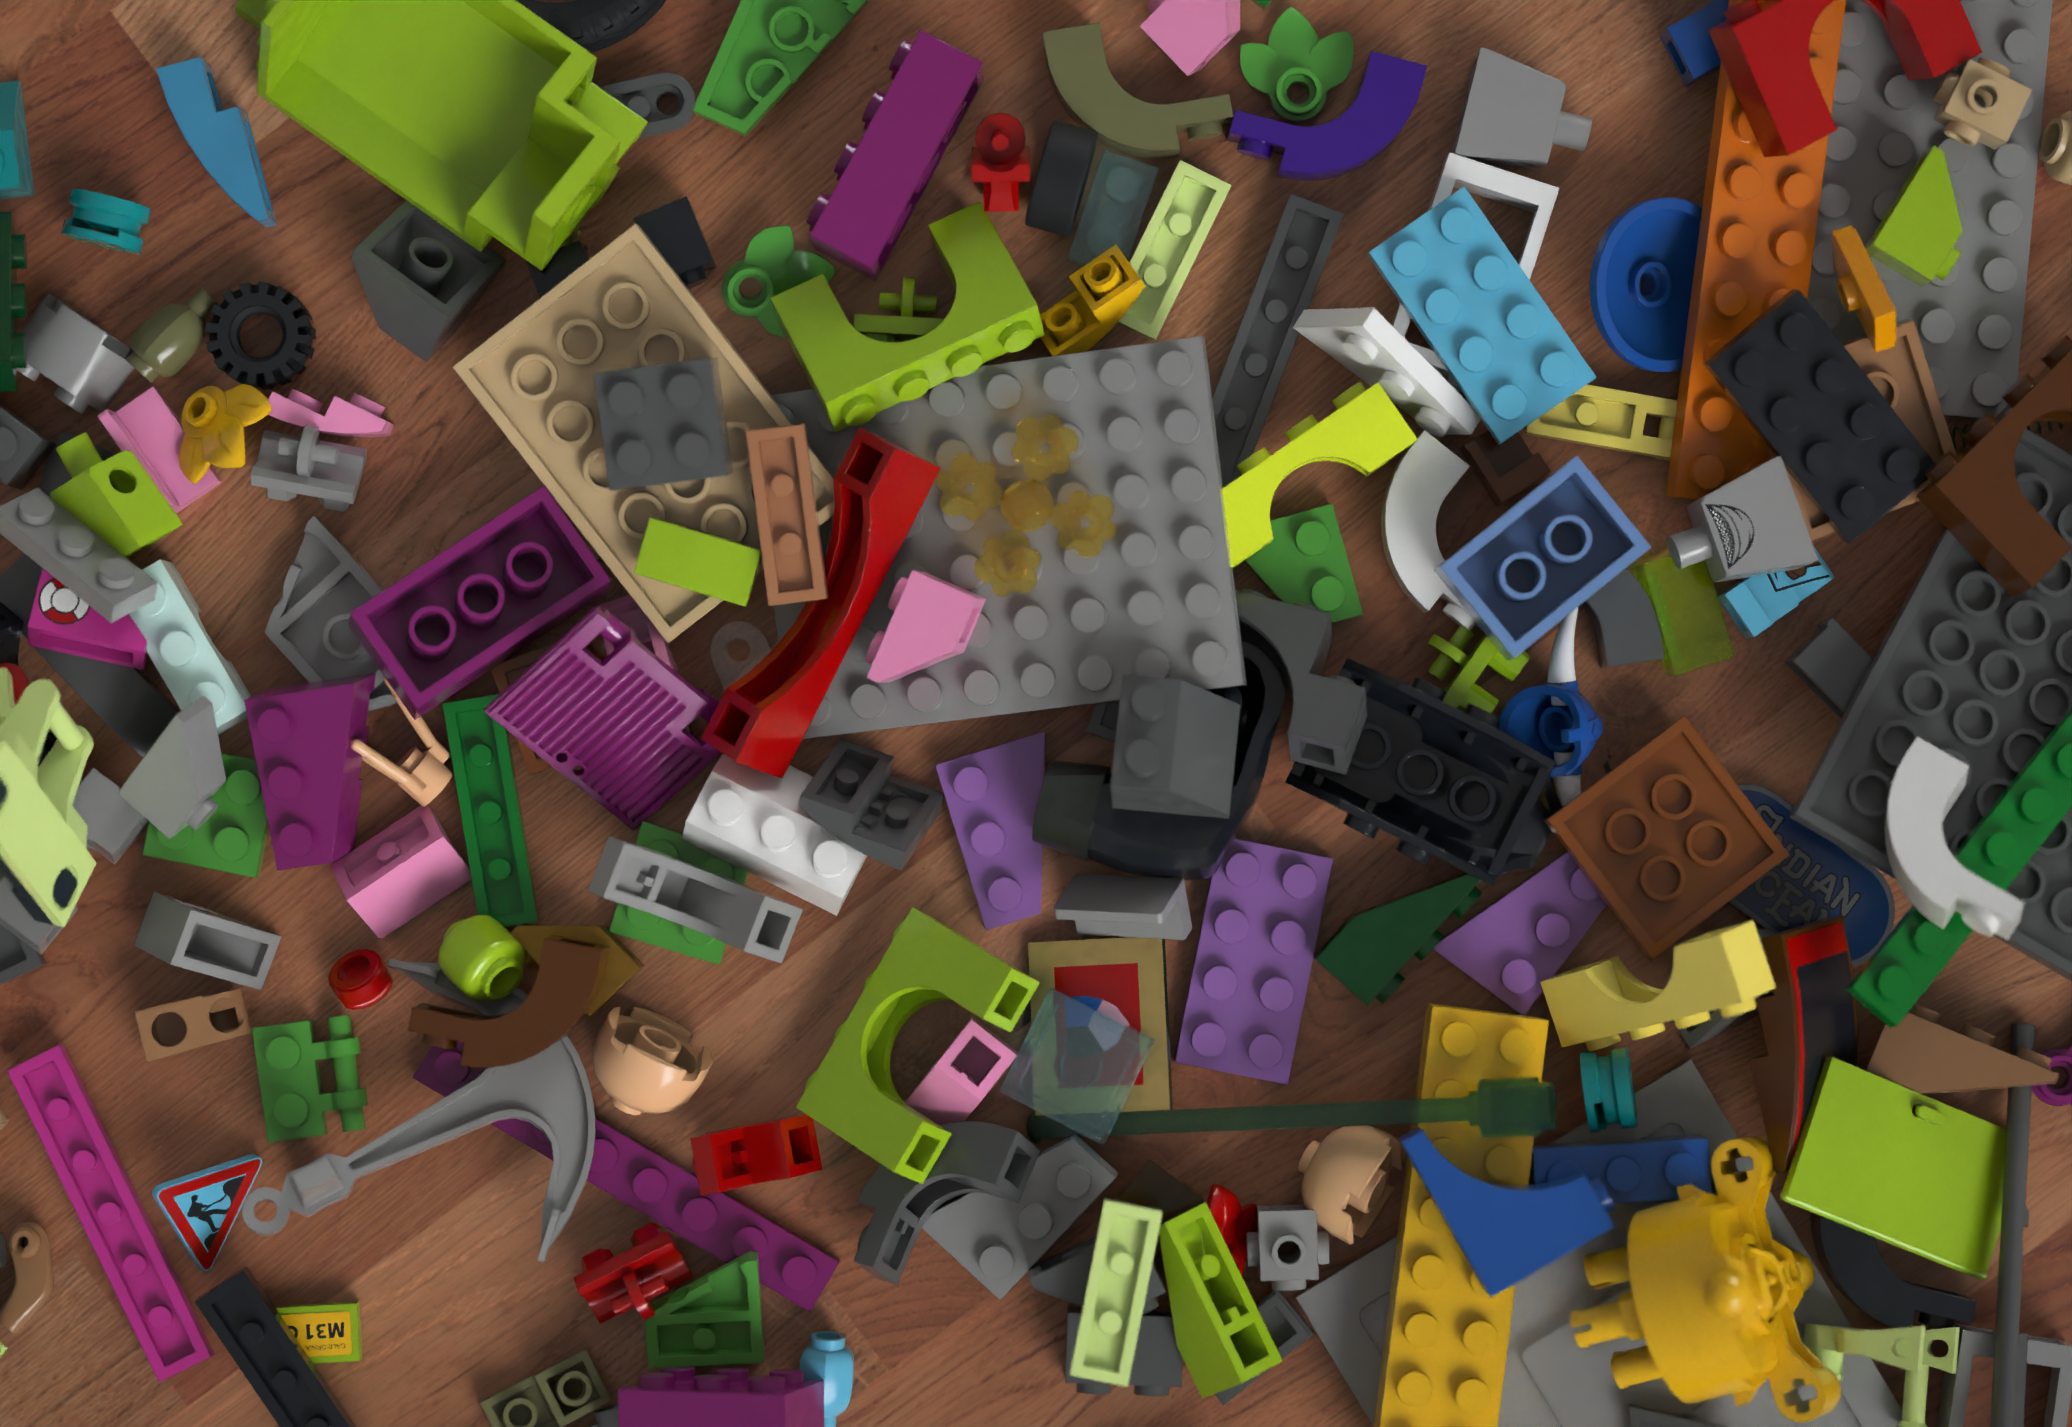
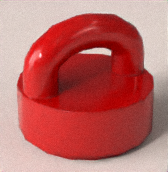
[328,949,393,1010]

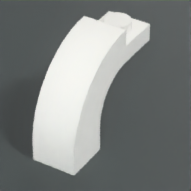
[1381,430,1483,631]
[1885,737,2024,940]

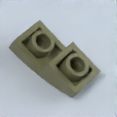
[478,1349,612,1427]

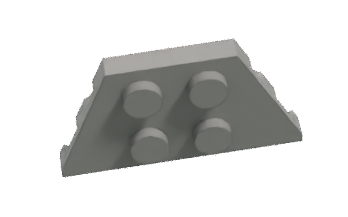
[264,516,398,712]

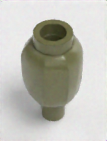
[126,288,218,383]

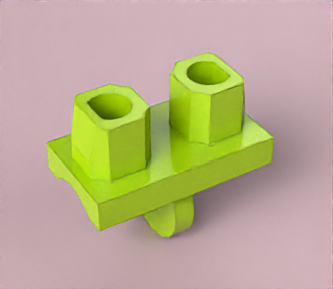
[854,277,944,343]
[1427,625,1530,713]

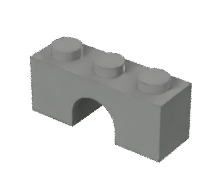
[0,768,149,955]

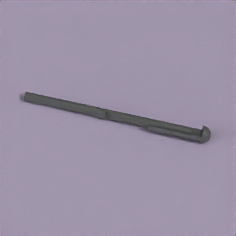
[1990,1024,2035,1427]

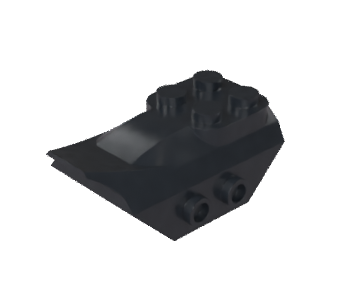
[1285,658,1563,886]

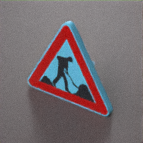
[152,1154,262,1272]

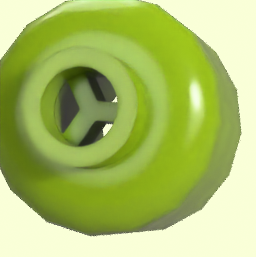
[438,915,525,1001]

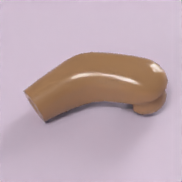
[0,1222,54,1334]

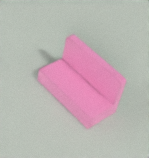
[97,386,222,514]
[330,804,471,938]

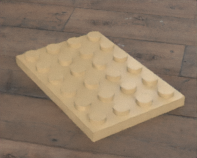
[453,224,835,643]

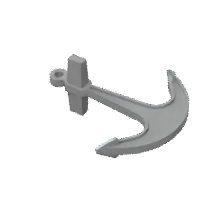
[242,959,595,1263]

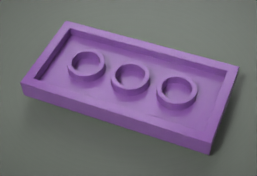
[1174,839,1333,1085]

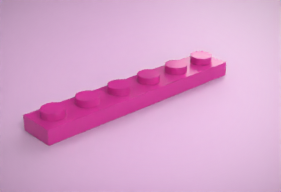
[7,1044,215,1382]

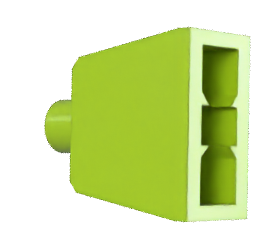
[50,432,183,559]

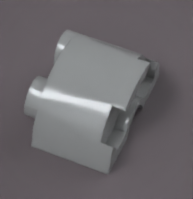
[17,292,134,414]

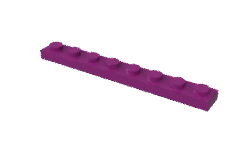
[413,1041,840,1312]

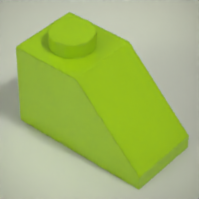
[1865,146,1963,287]

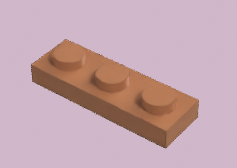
[746,423,828,606]

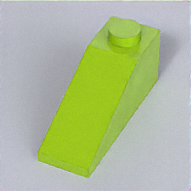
[1159,1202,1283,1399]

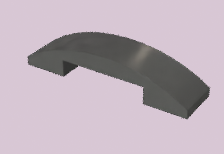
[0,554,180,757]

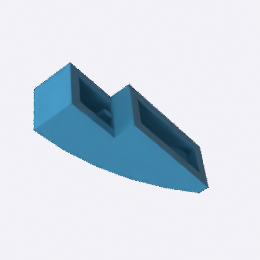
[156,57,277,228]

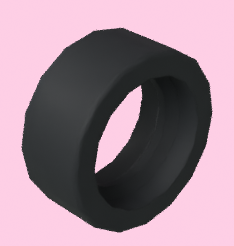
[1025,121,1098,237]

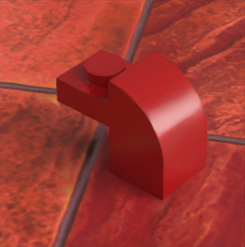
[690,1114,823,1196]

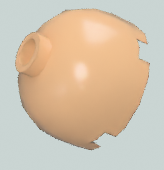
[593,1007,713,1115]
[1298,1125,1406,1244]

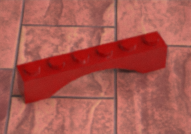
[701,427,941,779]

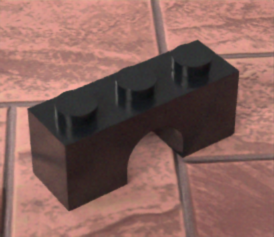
[526,196,716,298]

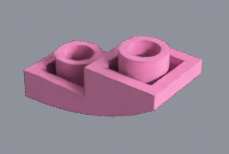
[268,388,394,438]

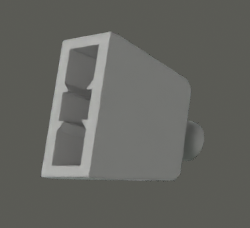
[1452,47,1593,169]

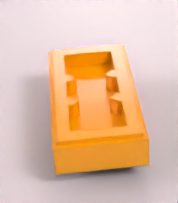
[1832,225,1897,353]

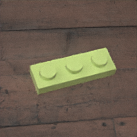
[1117,160,1232,342]
[1069,1198,1163,1387]

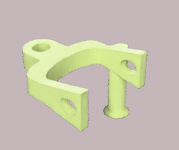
[1803,1323,1960,1427]

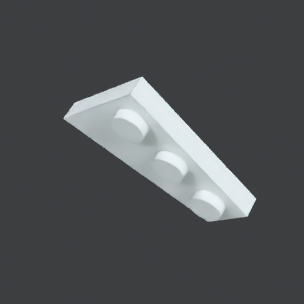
[1293,308,1481,437]

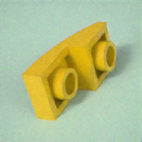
[1040,244,1145,356]

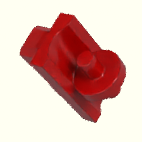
[971,112,1030,212]
[573,1222,693,1324]

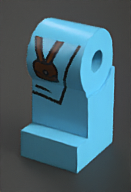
[1716,547,1835,639]

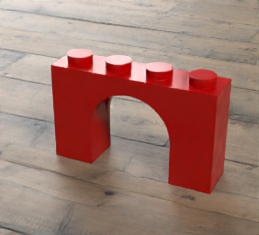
[1708,0,1982,157]

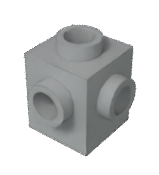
[1246,1204,1329,1291]

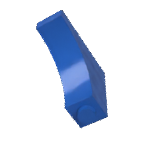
[1398,1127,1616,1297]

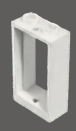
[1391,152,1559,392]

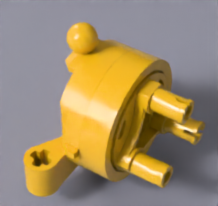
[1570,1136,1841,1422]

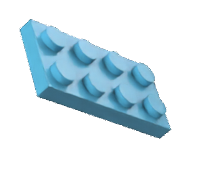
[1367,186,1597,445]

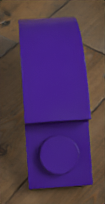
[1227,51,1427,181]

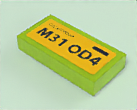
[274,1301,363,1364]

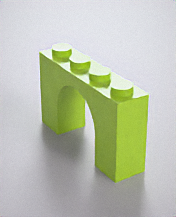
[771,201,1045,433]
[796,907,1040,1184]

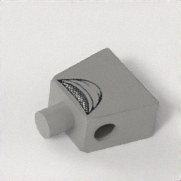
[1667,456,1818,582]

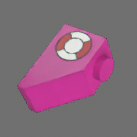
[28,568,147,670]

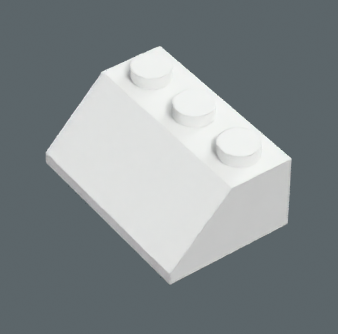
[682,754,867,916]

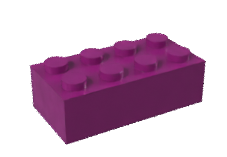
[806,29,984,281]
[349,485,611,720]

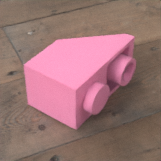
[1140,0,1240,76]
[866,570,986,683]
[905,1016,1017,1126]

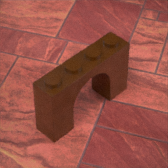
[1916,335,2072,597]

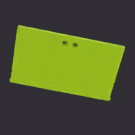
[1780,1056,2006,1280]

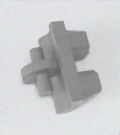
[250,425,367,512]

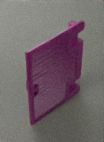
[484,605,721,831]

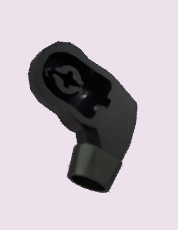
[1032,640,1286,880]

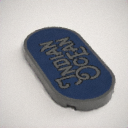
[1728,784,1895,967]

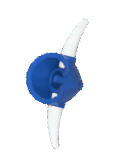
[1498,607,1603,806]

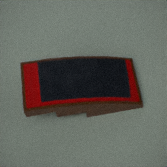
[1749,915,1858,1173]

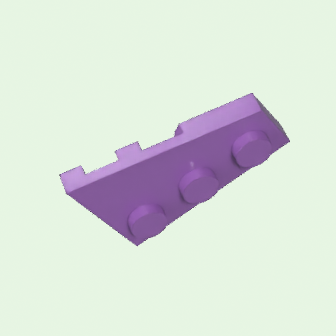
[935,731,1045,930]
[1433,851,1607,1015]

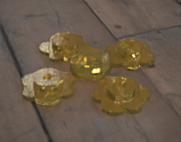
[937,414,1117,597]

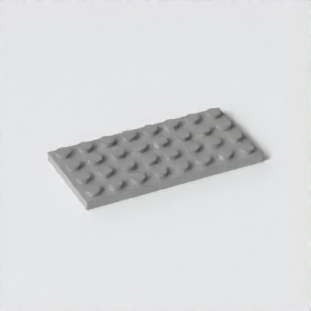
[1807,0,2053,420]

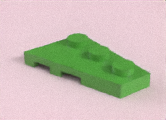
[692,0,868,137]

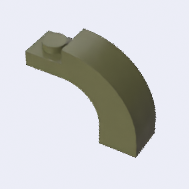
[1042,22,1233,159]

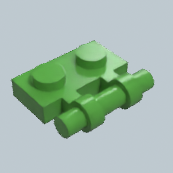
[252,1014,368,1143]

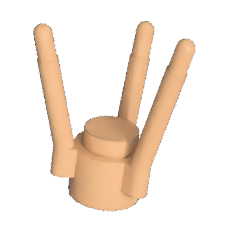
[350,677,454,807]

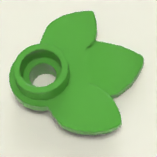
[1240,7,1354,122]
[722,225,835,338]

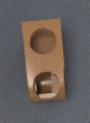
[135,988,252,1062]

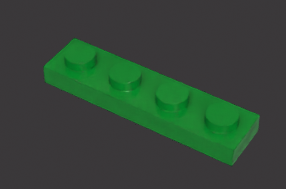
[442,694,540,927]

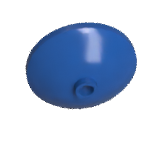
[1590,197,1702,372]

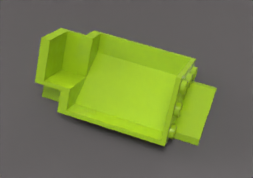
[235,0,648,271]

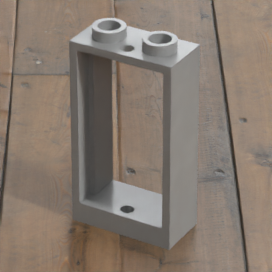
[1936,1324,2072,1427]

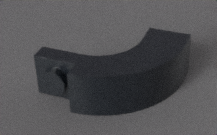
[1810,1212,1977,1328]

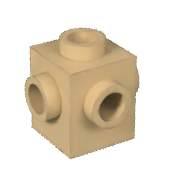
[1932,58,2033,150]

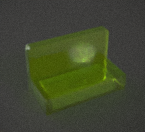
[1635,556,1734,677]

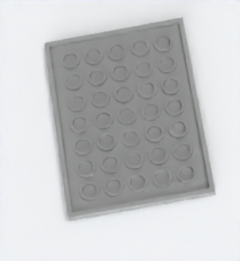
[771,336,1247,739]

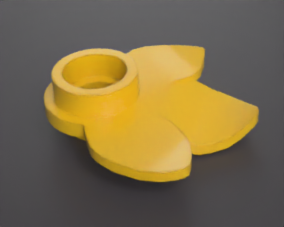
[179,384,272,484]

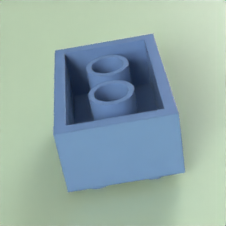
[1434,456,1651,660]

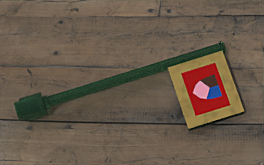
[1026,937,1556,1144]

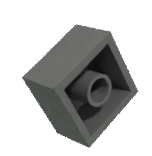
[593,357,733,491]

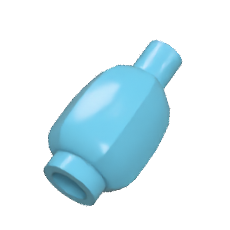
[799,1331,854,1427]

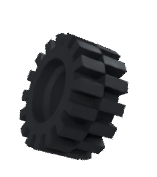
[205,282,316,389]

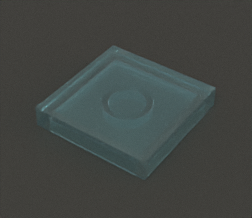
[1000,988,1155,1144]

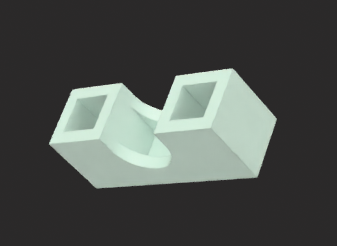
[129,559,251,735]

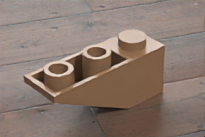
[1866,1003,2059,1095]

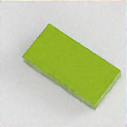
[634,517,762,607]

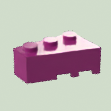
[244,673,376,871]

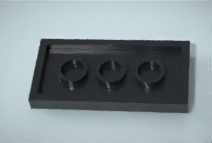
[1703,289,1935,544]

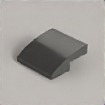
[799,739,944,870]

